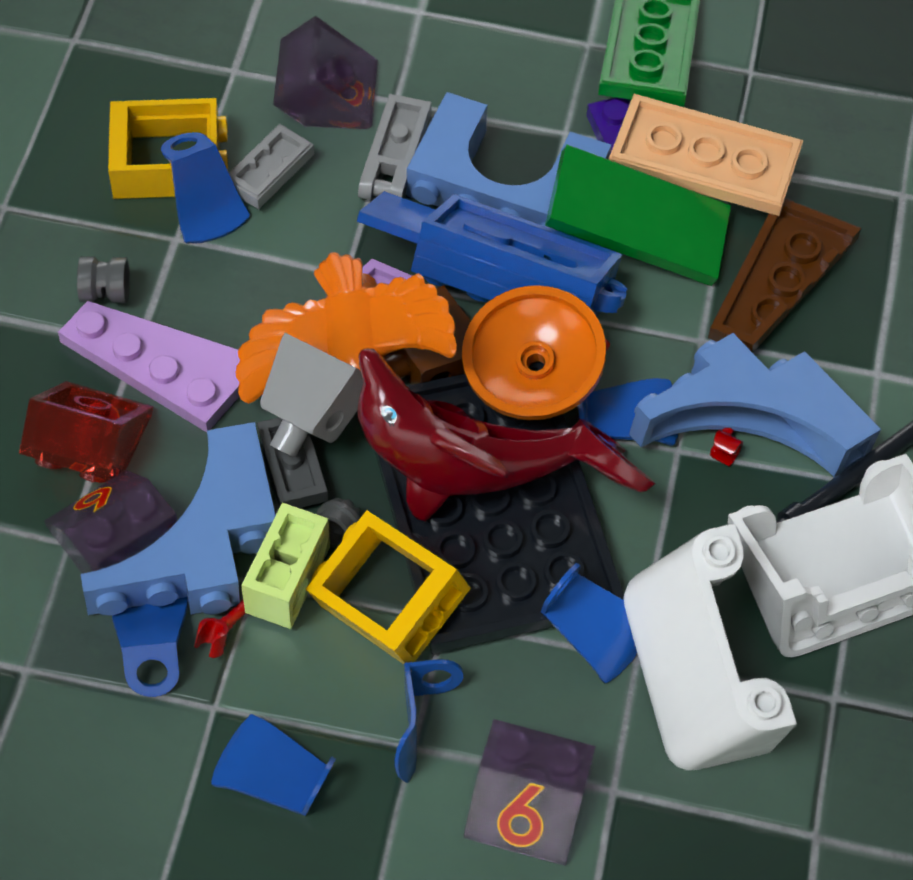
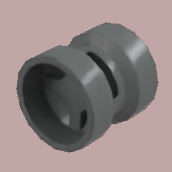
[77,256,130,303]

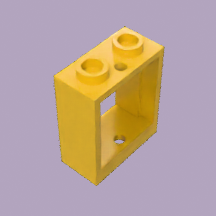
[108,98,228,199]
[305,510,471,664]

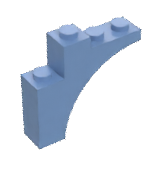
[629,333,881,477]
[80,422,276,615]

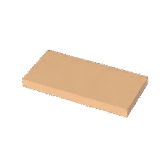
[609,94,803,216]

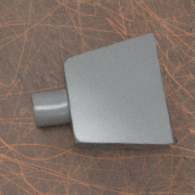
[260,333,364,458]

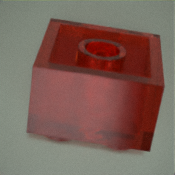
[19,381,154,483]

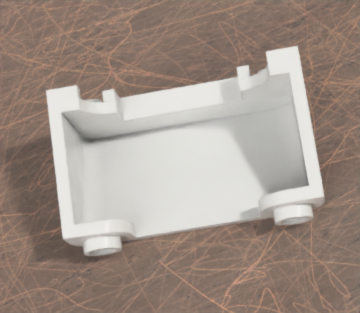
[728,454,913,657]
[623,524,797,770]

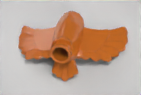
[235,252,457,404]

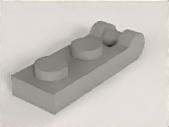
[358,94,431,200]

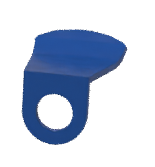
[161,132,250,243]
[578,378,678,446]
[541,563,637,683]
[111,597,188,697]
[394,659,464,783]
[211,714,336,816]

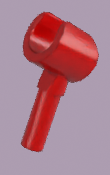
[710,428,743,467]
[194,600,246,658]

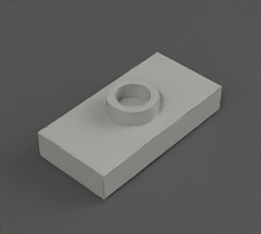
[229,124,314,209]

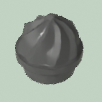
[316,498,361,548]

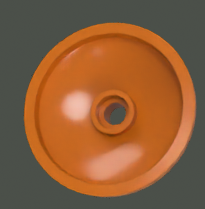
[462,286,606,420]

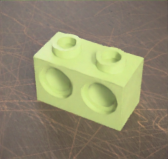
[241,503,330,629]

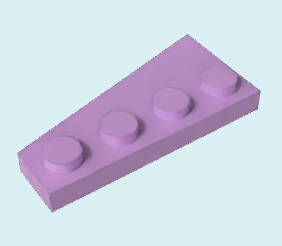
[58,301,240,433]

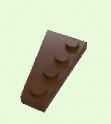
[708,199,862,353]

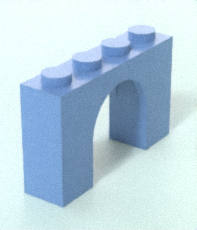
[407,92,612,238]

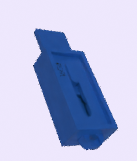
[357,191,627,317]

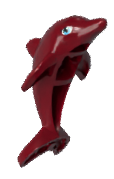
[357,348,656,521]

